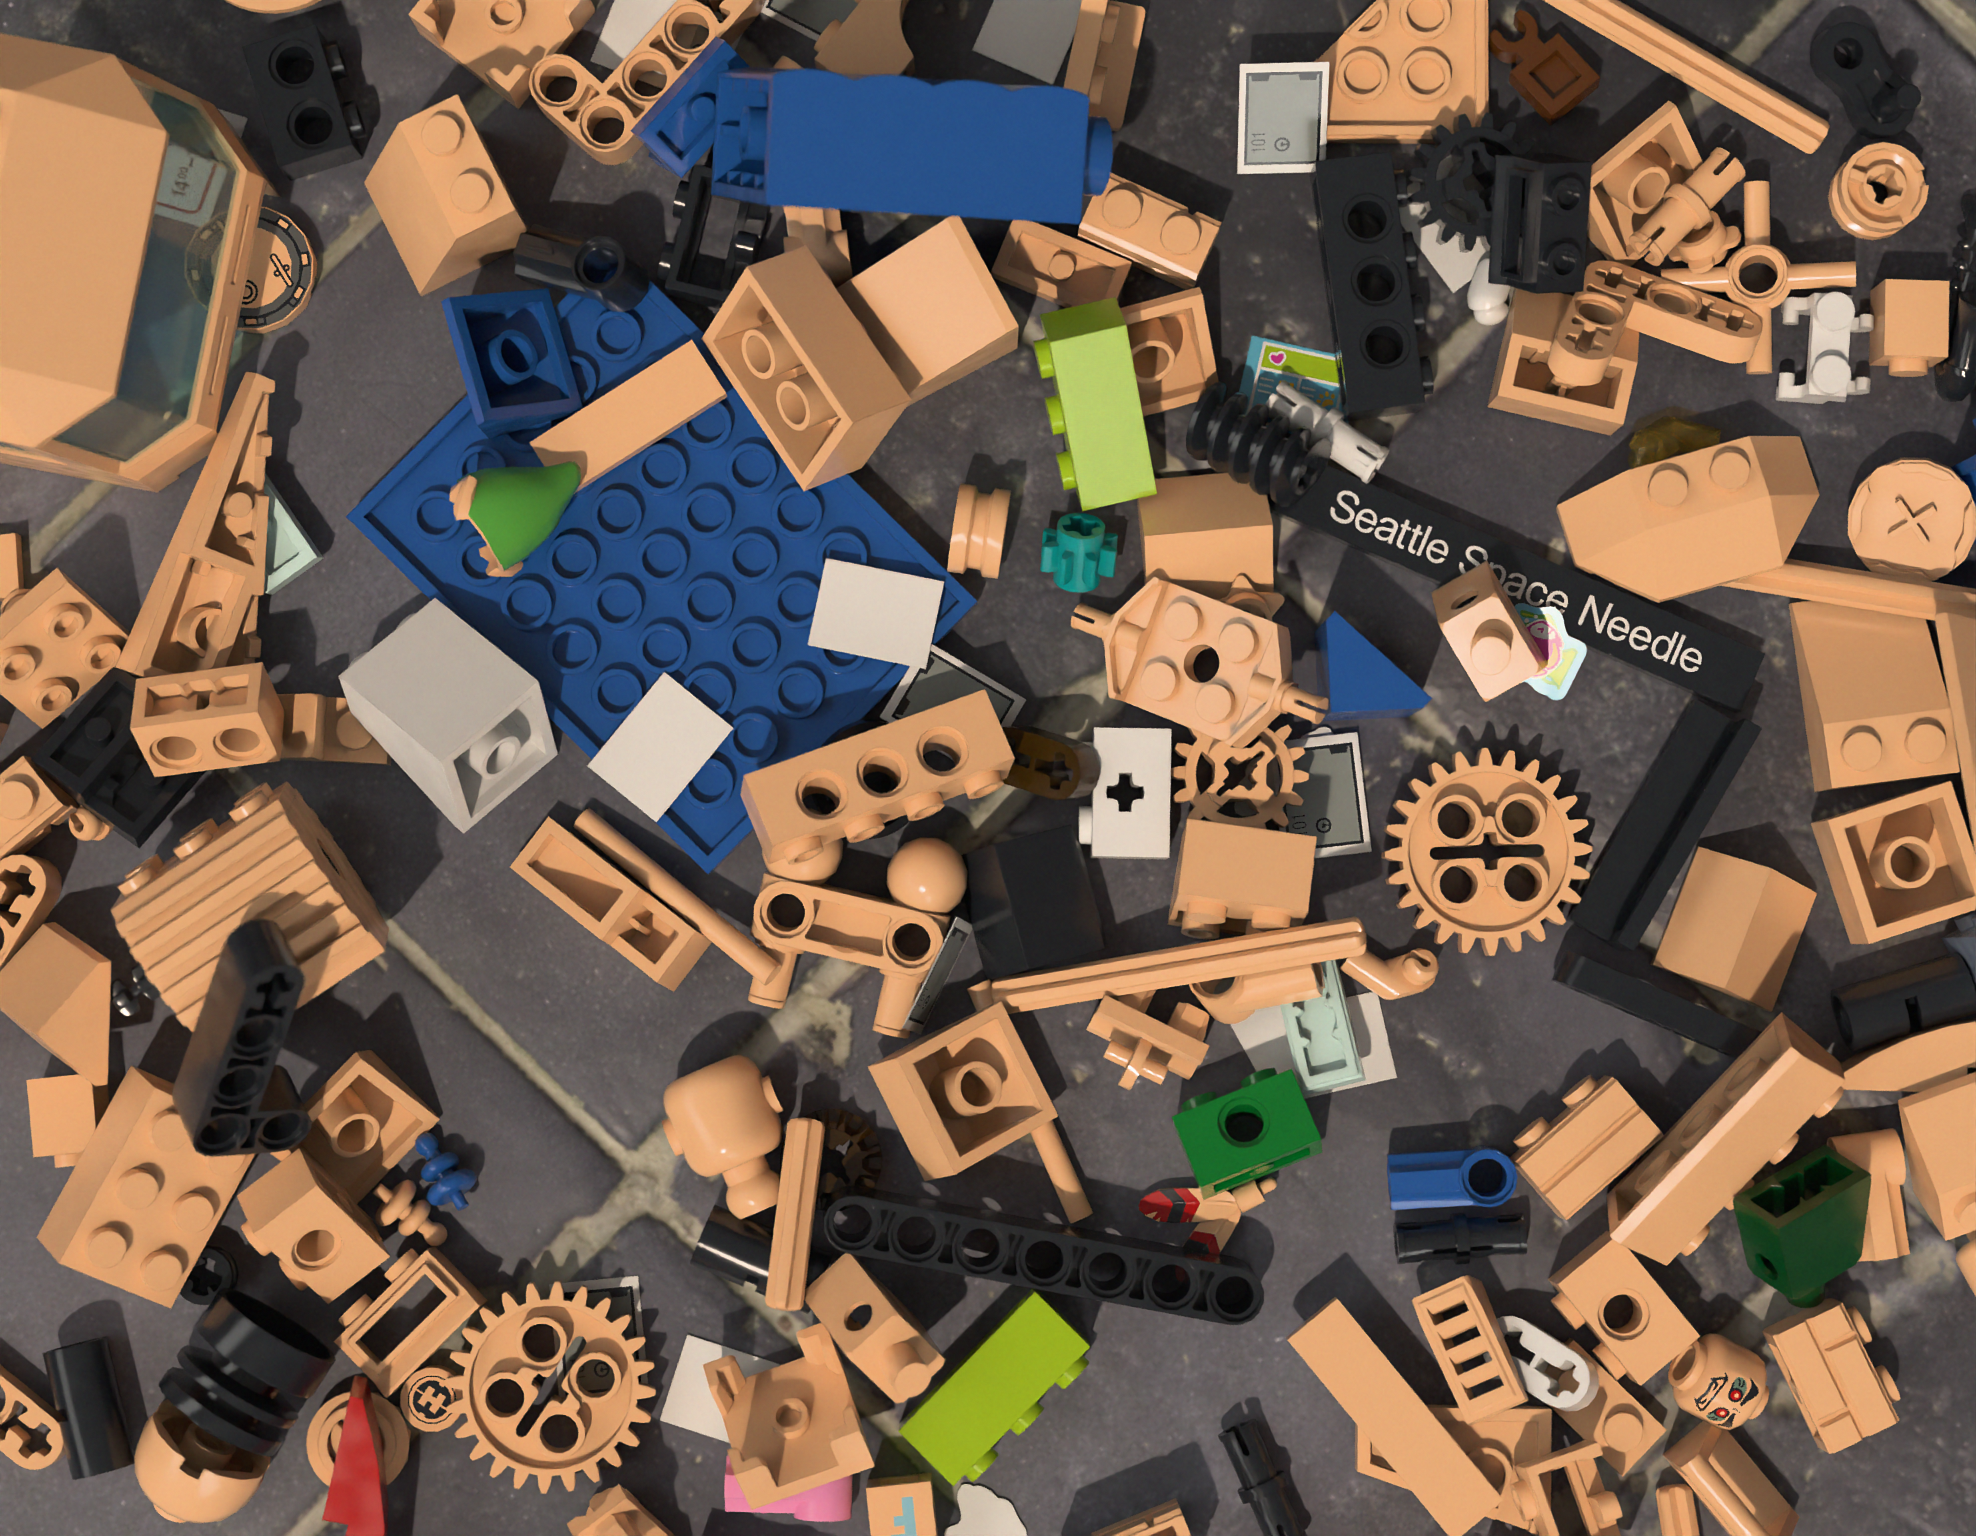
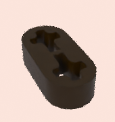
[1002,726,1100,800]

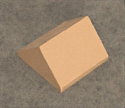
[1587,101,1703,267]
[1120,287,1219,417]
[1137,473,1274,600]
[1651,846,1817,1012]
[0,922,111,1086]
[270,1050,440,1204]

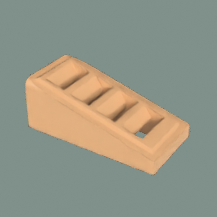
[1412,1275,1529,1425]

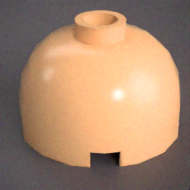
[135,1399,271,1523]

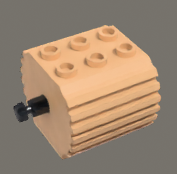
[110,781,390,1033]

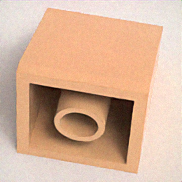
[364,94,529,296]
[836,216,1019,406]

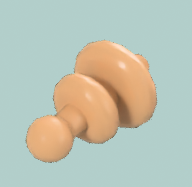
[373,1180,447,1246]

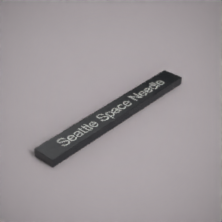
[1271,465,1765,713]

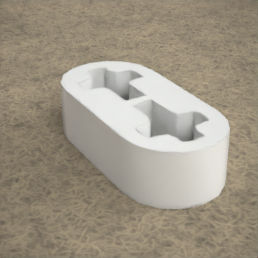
[1483,1316,1599,1411]

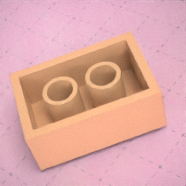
[701,246,912,491]
[37,1065,255,1309]

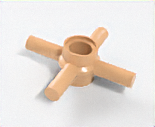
[1661,181,1856,375]

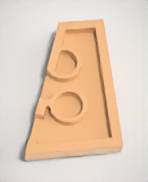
[1355,1405,1552,1535]

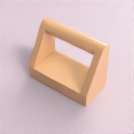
[1663,1421,1799,1536]

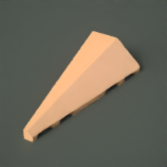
[115,372,275,678]

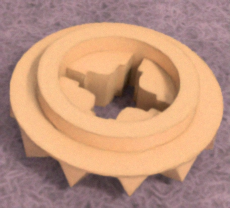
[306,1391,411,1487]

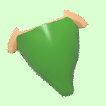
[449,461,581,577]

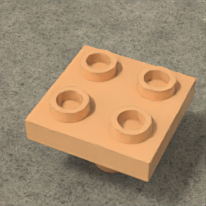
[0,567,130,729]

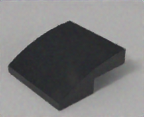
[31,667,206,849]

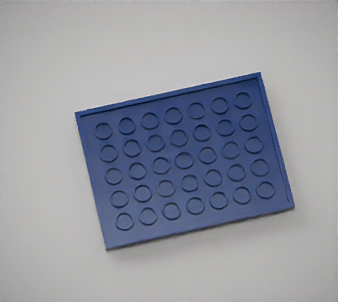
[346,266,978,875]

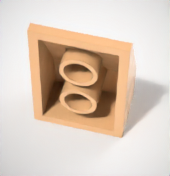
[1789,601,1960,792]

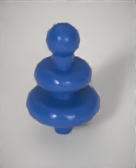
[415,1133,477,1211]

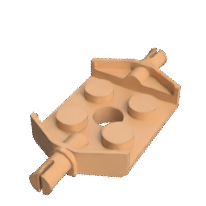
[1071,577,1329,749]

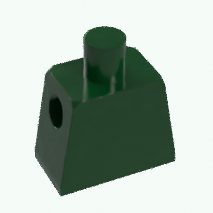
[1733,1144,1871,1308]

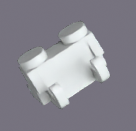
[1776,292,1874,404]

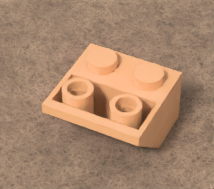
[1487,288,1639,436]
[1168,818,1317,939]

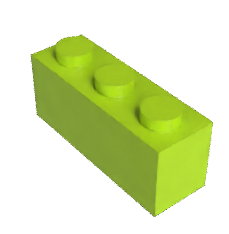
[1033,297,1157,511]
[898,1288,1090,1486]

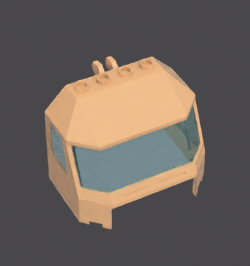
[0,33,280,493]

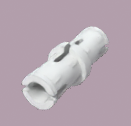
[1265,380,1390,484]

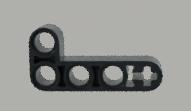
[172,919,312,1157]

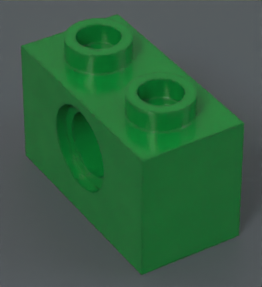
[1172,1068,1322,1200]

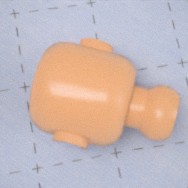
[662,1055,784,1219]

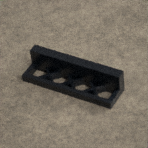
[1566,699,1762,952]

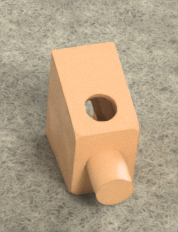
[1431,561,1548,702]
[804,1253,946,1404]

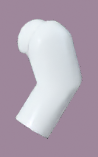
[1467,244,1522,326]

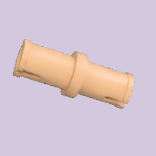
[1629,147,1746,266]

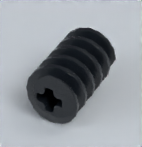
[1186,382,1332,507]

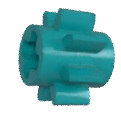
[1040,513,1118,593]

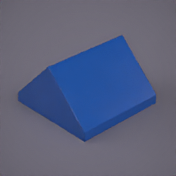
[441,288,583,439]
[1314,611,1432,721]

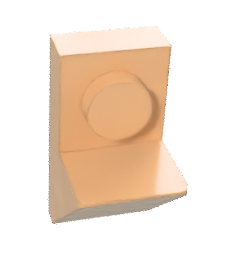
[277,693,391,765]

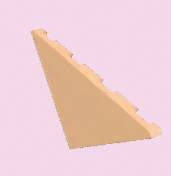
[1314,0,1489,144]

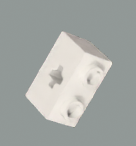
[1078,727,1171,859]

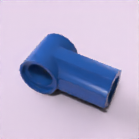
[1387,1145,1517,1210]

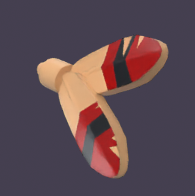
[1138,1177,1277,1282]

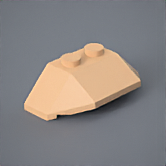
[1556,436,1820,603]

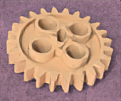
[1381,748,1592,956]
[445,1280,656,1494]

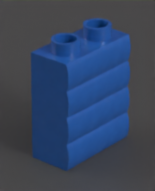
[711,67,1113,224]

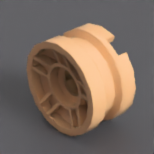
[1828,142,1929,240]
[947,483,1011,579]

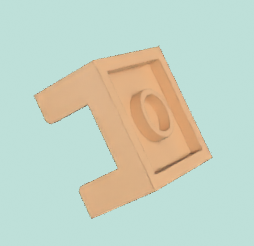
[408,0,595,109]
[703,1323,875,1510]

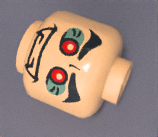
[1668,1334,1769,1430]

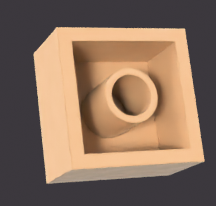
[1811,781,1976,945]

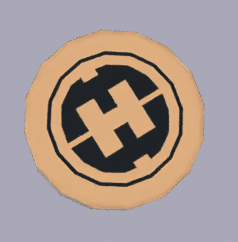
[400,1365,463,1432]

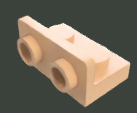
[1063,0,1146,131]

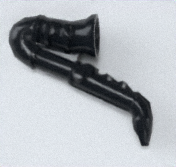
[1934,194,1976,402]

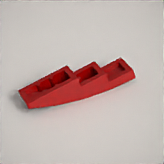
[322,1375,389,1536]

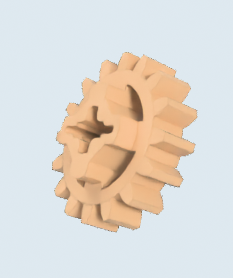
[1171,725,1309,830]

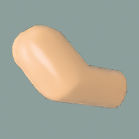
[1339,948,1439,1000]

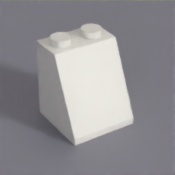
[338,598,558,833]

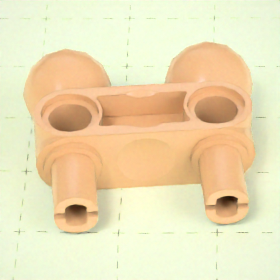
[748,808,968,1038]

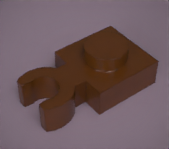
[1488,10,1600,126]

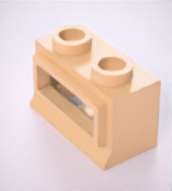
[334,1246,488,1398]
[1510,1440,1622,1536]

